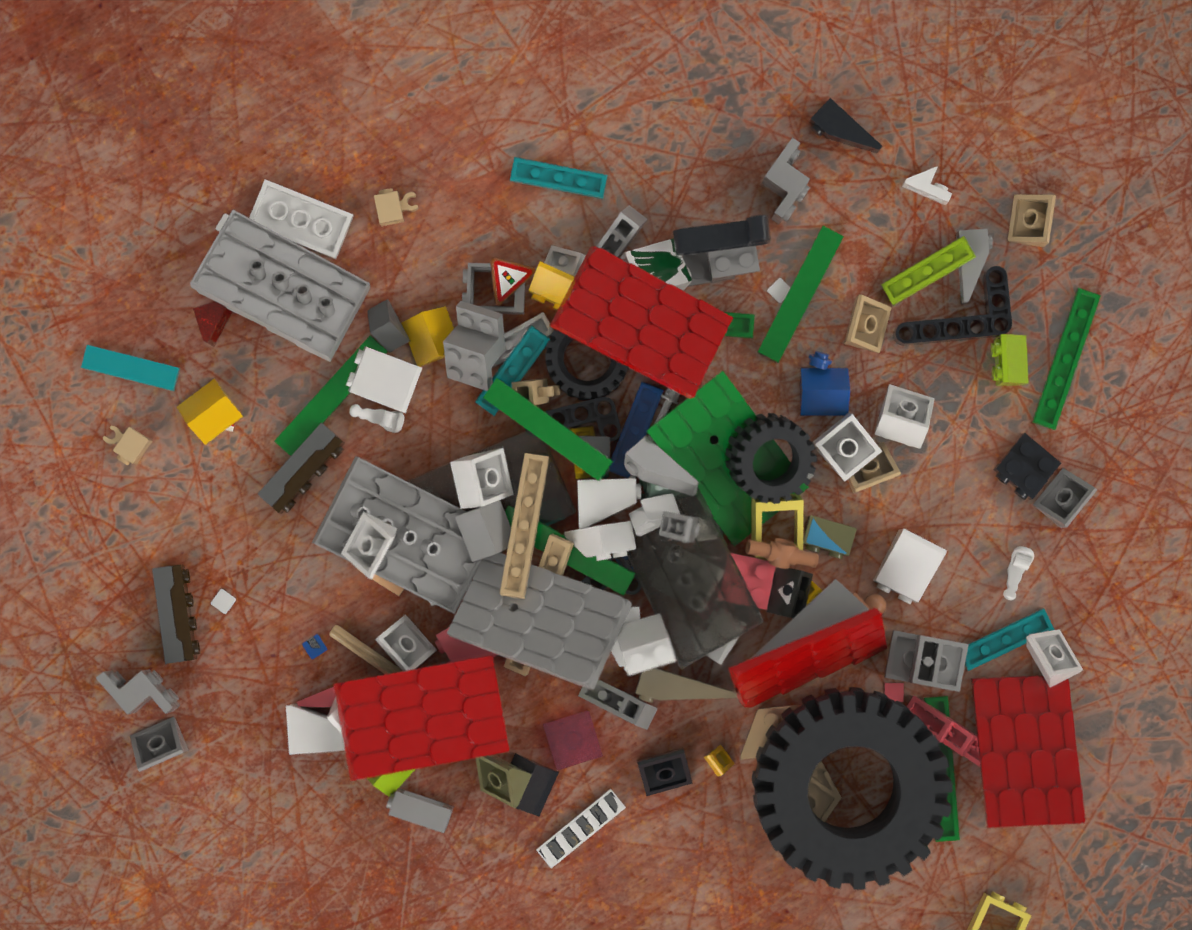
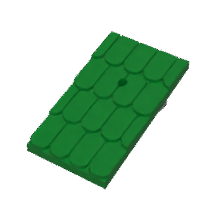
[647,371,809,547]

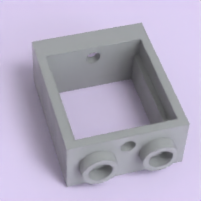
[462,263,525,315]
[386,788,454,833]

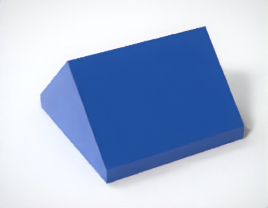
[800,368,850,416]

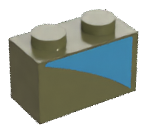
[803,515,857,559]

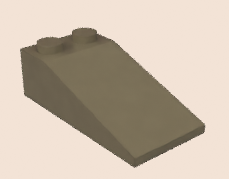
[635,668,737,703]

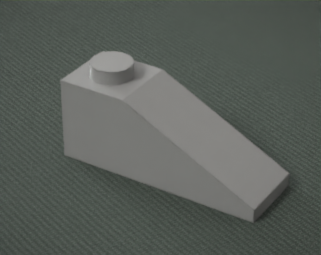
[596,205,648,258]
[956,229,993,304]
[624,436,699,496]
[659,511,700,542]
[578,679,658,730]

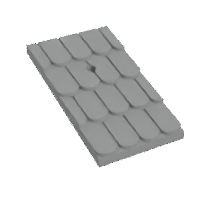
[190,210,370,362]
[312,456,482,614]
[447,553,632,690]

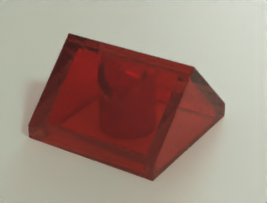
[193,301,233,347]

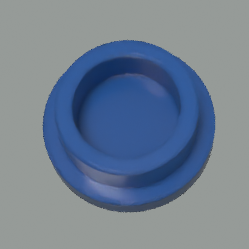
[808,351,832,370]

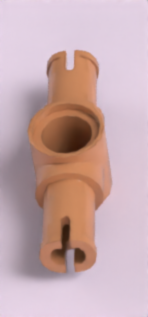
[745,538,819,569]

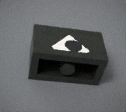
[766,567,813,618]

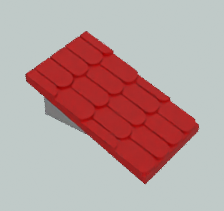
[550,246,733,399]
[728,579,888,708]
[333,655,510,781]
[971,675,1086,828]

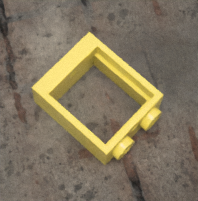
[752,494,804,560]
[967,891,1031,930]

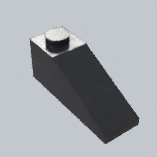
[809,98,883,153]

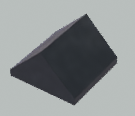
[637,747,693,796]
[511,753,559,816]

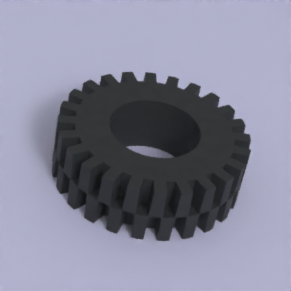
[752,687,953,890]

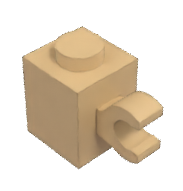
[374,189,419,227]
[512,379,560,405]
[103,426,153,466]

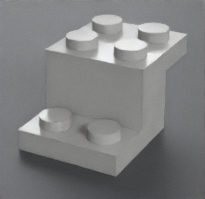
[762,137,810,224]
[682,246,760,287]
[443,301,506,391]
[884,630,969,692]
[96,670,180,715]

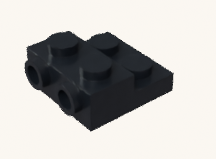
[993,433,1061,500]

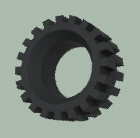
[545,330,628,400]
[725,413,817,504]

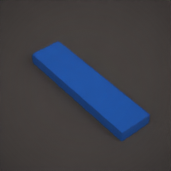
[609,382,664,479]

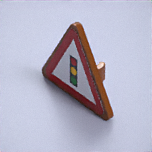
[490,257,536,305]

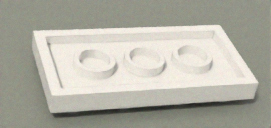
[249,179,354,259]

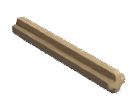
[329,625,402,674]

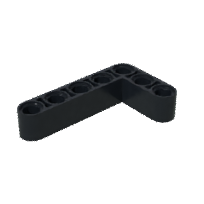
[893,266,1012,346]

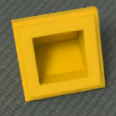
[704,745,735,776]

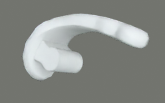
[350,404,404,433]
[1003,546,1035,600]

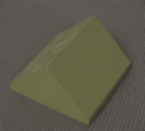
[476,755,532,808]

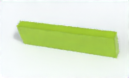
[881,236,976,305]

